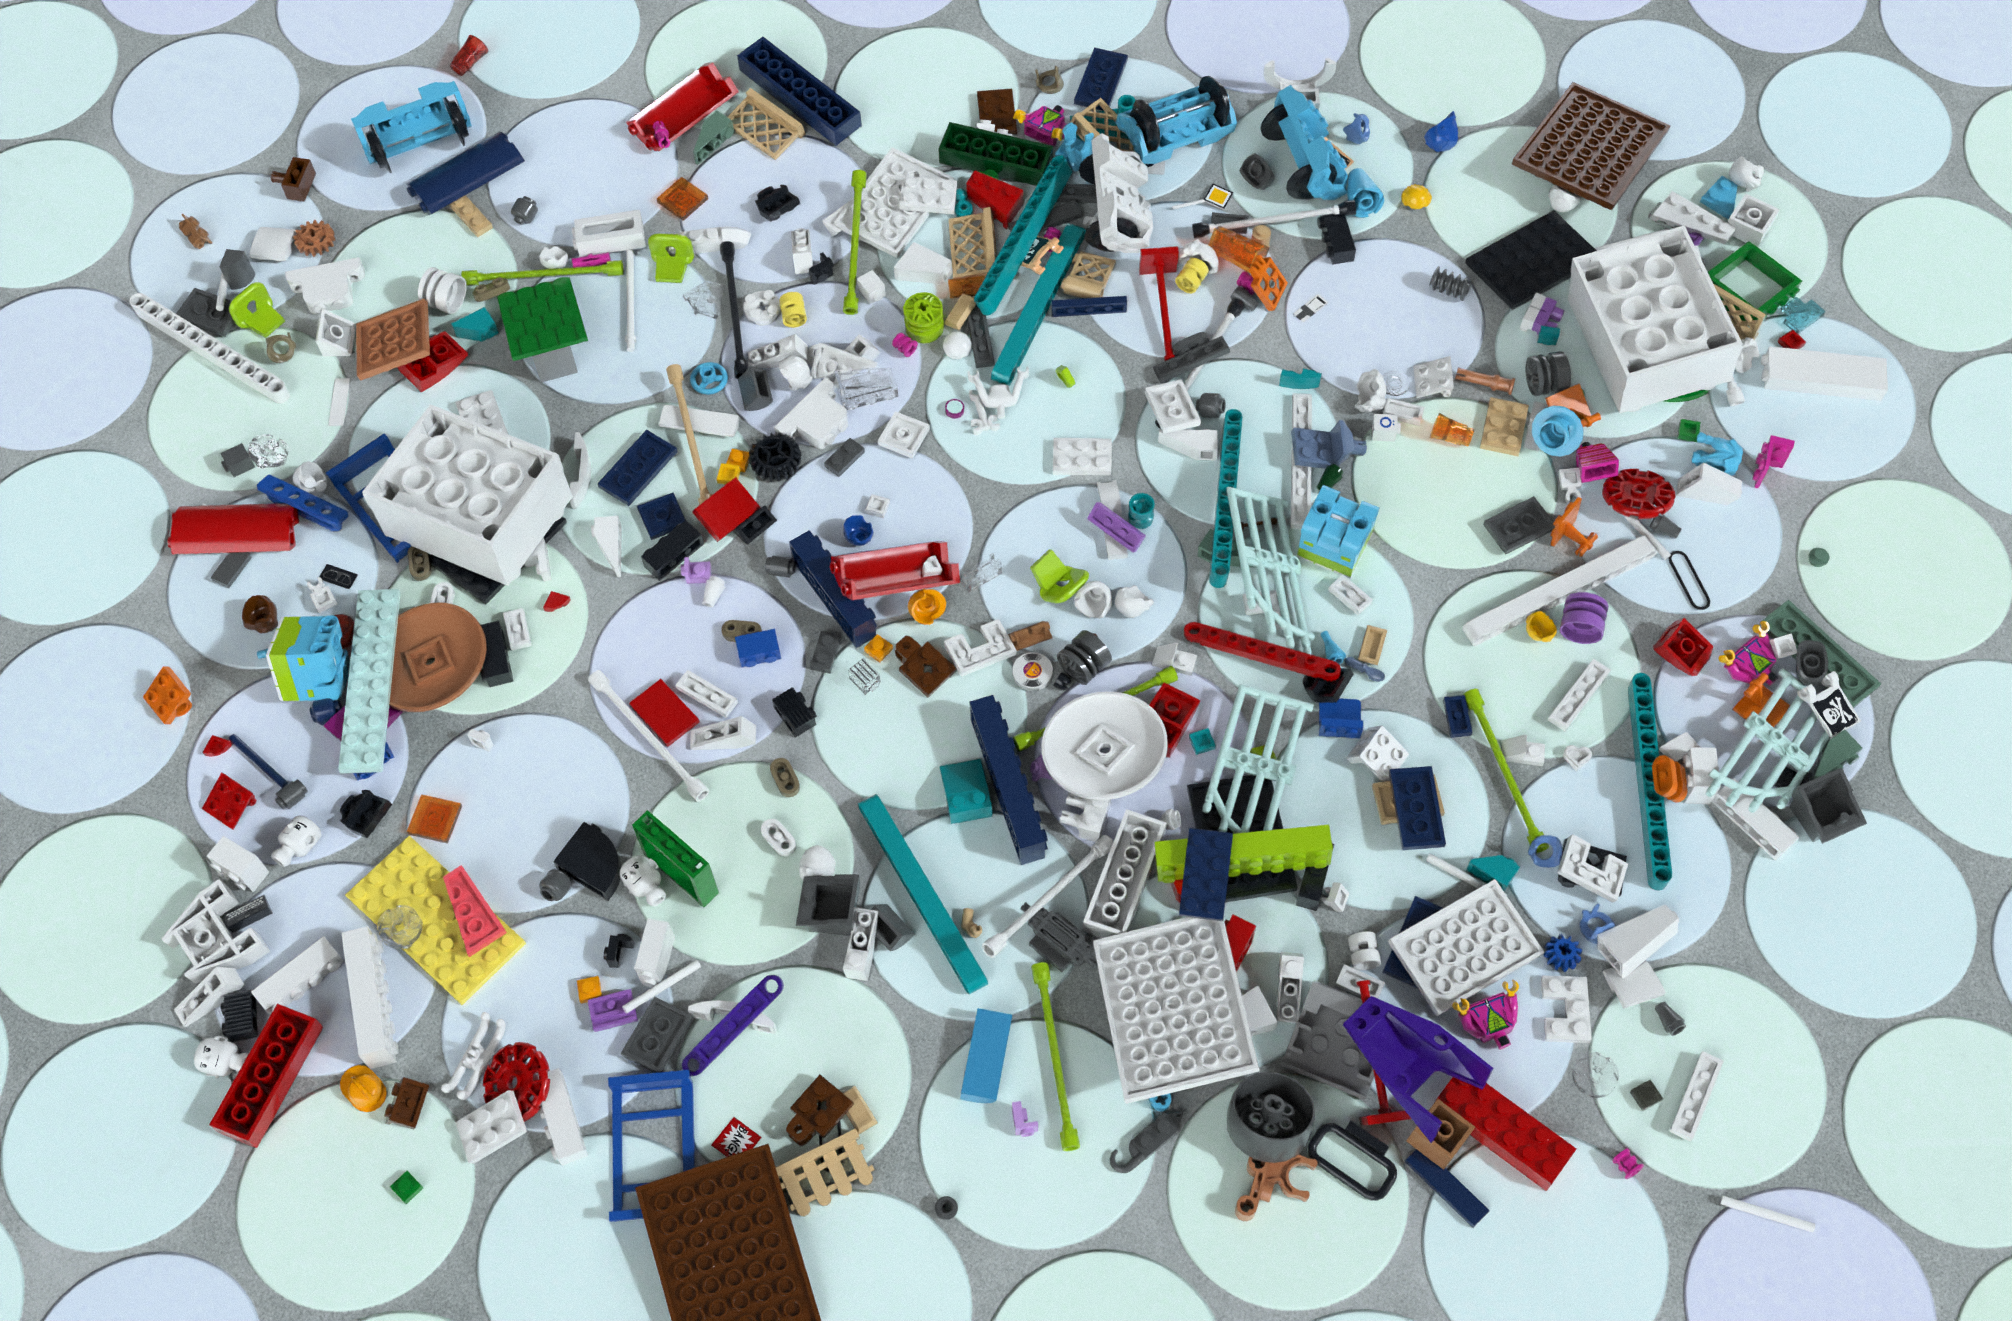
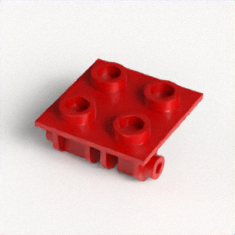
[202,772,257,830]

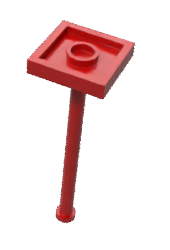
[1139,246,1179,361]
[1356,980,1411,1126]

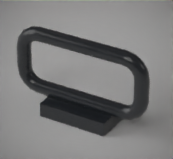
[1308,1120,1397,1201]

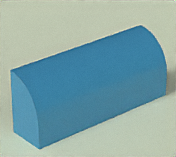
[960,1008,1012,1103]

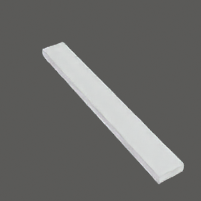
[1290,393,1312,529]

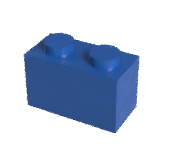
[735,629,781,667]

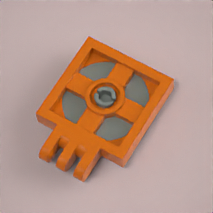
[1249,255,1288,311]

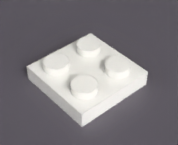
[878,411,930,458]

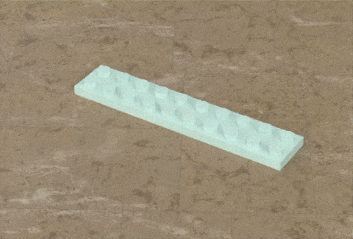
[338,589,401,773]

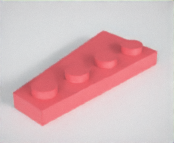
[443,865,507,957]

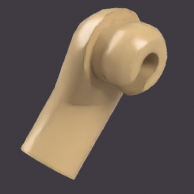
[961,908,982,938]

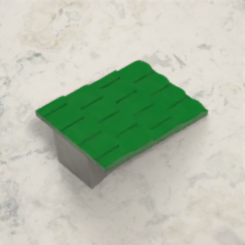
[497,277,588,383]

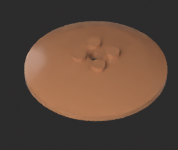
[389,603,486,712]

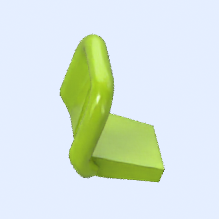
[648,233,694,283]
[229,282,285,338]
[1030,549,1089,604]

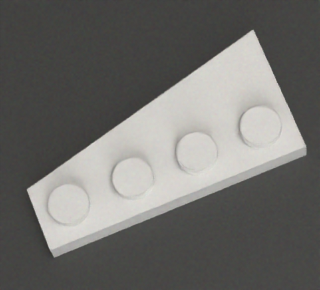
[1651,191,1736,244]

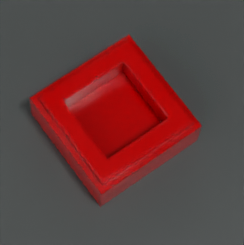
[1777,329,1806,349]

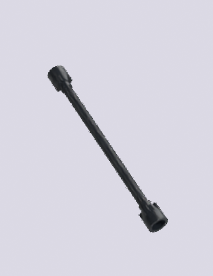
[720,241,749,379]

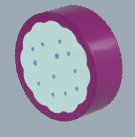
[945,399,964,419]

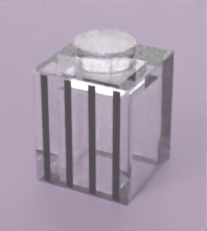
[848,658,881,695]

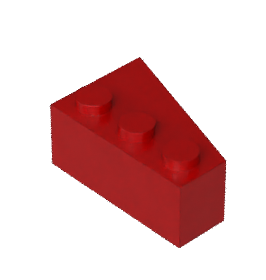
[966,171,1024,230]

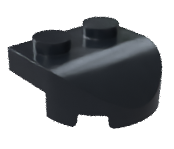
[755,184,801,222]
[1302,668,1354,703]
[340,790,392,838]

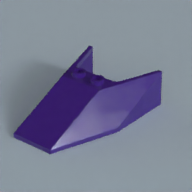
[1343,996,1494,1143]

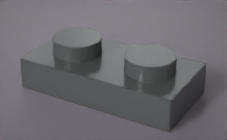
[824,438,865,477]
[810,631,841,674]

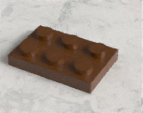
[977,88,1017,135]

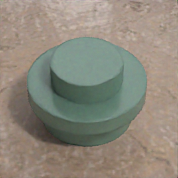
[1808,548,1830,567]

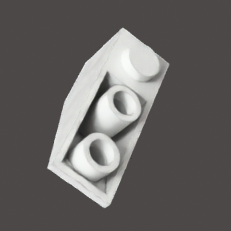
[791,228,813,274]
[748,334,808,369]
[1158,429,1218,461]
[843,908,878,981]
[1276,952,1304,1023]

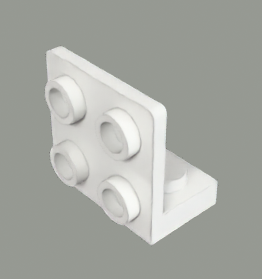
[1346,726,1409,782]

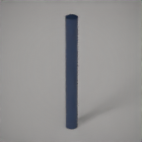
[229,734,289,788]

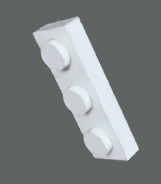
[675,670,738,718]

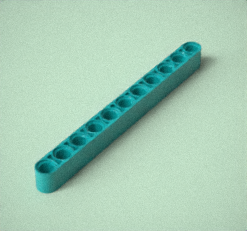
[974,155,1072,316]
[991,223,1086,386]
[1209,409,1243,588]
[1628,673,1672,891]
[857,794,988,995]

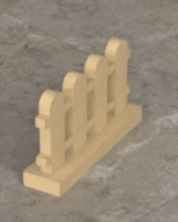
[776,1128,875,1217]

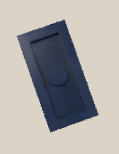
[1443,695,1472,738]

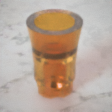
[1429,413,1475,447]

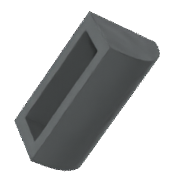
[219,249,255,290]
[738,366,773,411]
[871,904,915,951]

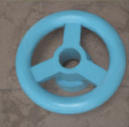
[690,362,728,395]

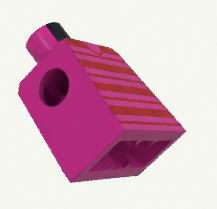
[1576,442,1619,483]

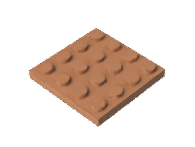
[356,299,430,380]

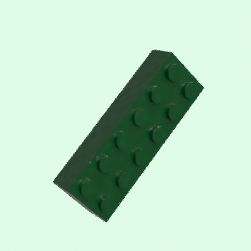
[938,122,1053,186]

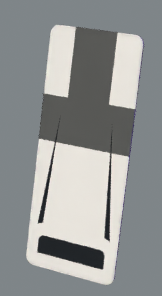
[1293,294,1328,322]

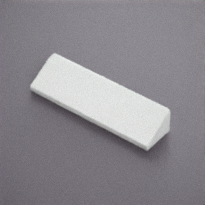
[659,405,739,437]

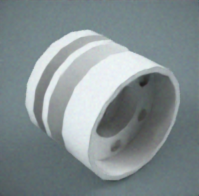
[418,267,467,314]

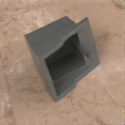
[1789,768,1867,844]
[796,874,861,936]

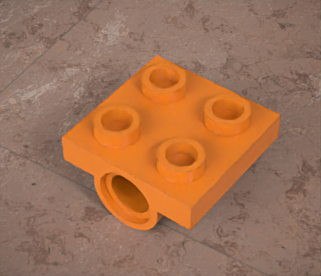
[143,666,192,724]

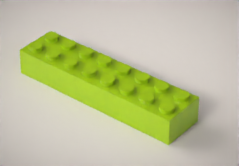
[1154,824,1333,883]

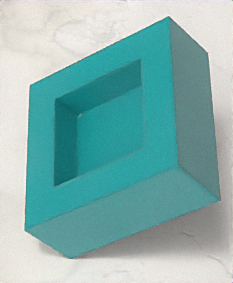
[1537,326,1560,346]
[1189,728,1216,755]

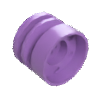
[1560,592,1609,644]

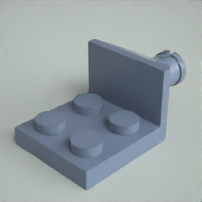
[1291,420,1367,469]

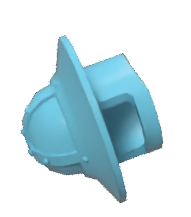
[1532,405,1584,457]

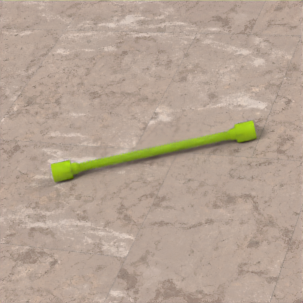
[843,170,866,315]
[461,260,624,286]
[1013,666,1178,752]
[1463,688,1549,853]
[1031,962,1080,1151]

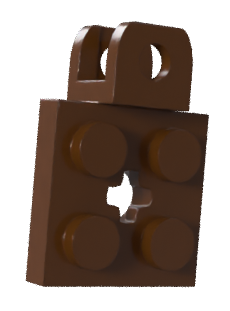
[895,635,957,698]
[786,1074,854,1147]

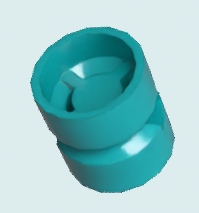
[1128,493,1155,529]

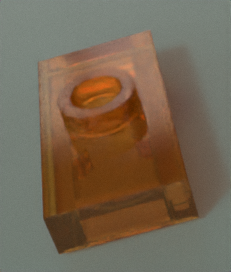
[948,276,985,299]

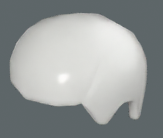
[943,331,972,359]

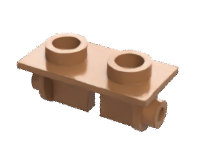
[179,214,213,249]
[1008,621,1053,651]

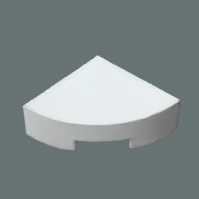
[922,555,943,577]

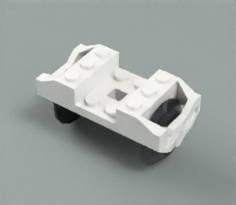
[1079,133,1153,253]

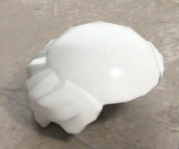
[540,246,568,269]

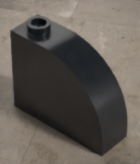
[553,822,622,901]

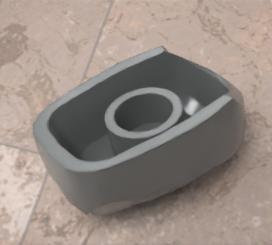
[1239,153,1275,190]
[1796,640,1828,686]

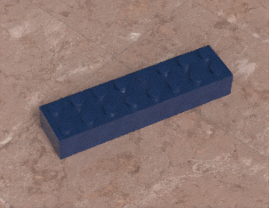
[737,36,862,146]
[969,695,1048,865]

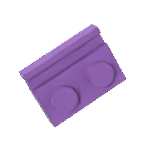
[587,989,638,1032]

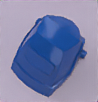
[1424,111,1458,152]

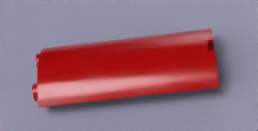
[626,62,739,152]
[168,503,299,554]
[830,541,960,600]

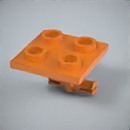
[1545,383,1601,427]
[1550,497,1598,557]
[1732,672,1790,727]

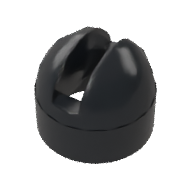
[1053,672,1071,690]

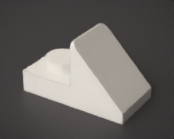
[524,537,552,582]
[1152,643,1197,676]
[1501,735,1545,766]

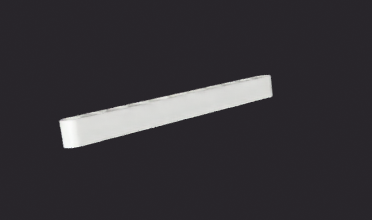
[129,293,290,403]
[1462,536,1657,646]

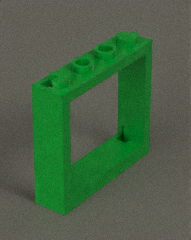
[1708,241,1802,321]
[632,810,719,908]

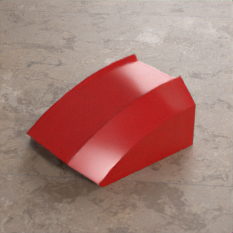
[1653,618,1713,676]

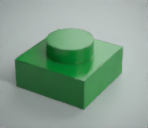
[1678,419,1701,442]
[390,1171,423,1204]

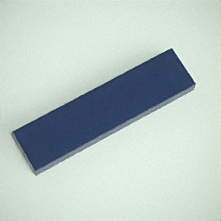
[1052,296,1127,317]
[1405,1149,1490,1228]

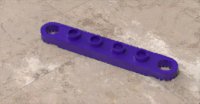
[682,975,784,1076]

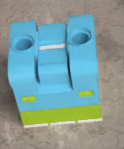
[1297,485,1380,578]
[266,615,350,701]

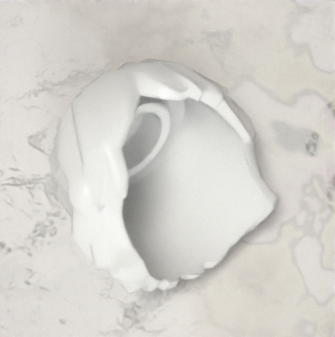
[1074,581,1112,619]
[1114,585,1154,618]

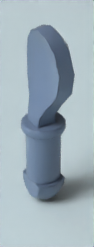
[1345,657,1385,682]

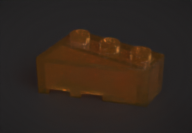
[1208,226,1270,273]

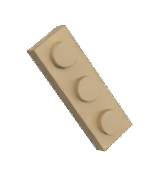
[449,195,493,237]

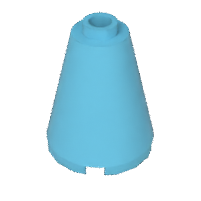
[1347,168,1384,218]

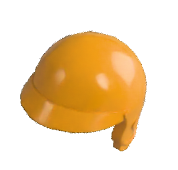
[908,589,946,625]

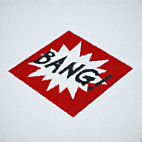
[711,1117,762,1157]

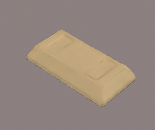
[944,293,976,330]
[1358,625,1387,665]
[843,1086,878,1134]

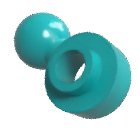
[955,188,973,217]

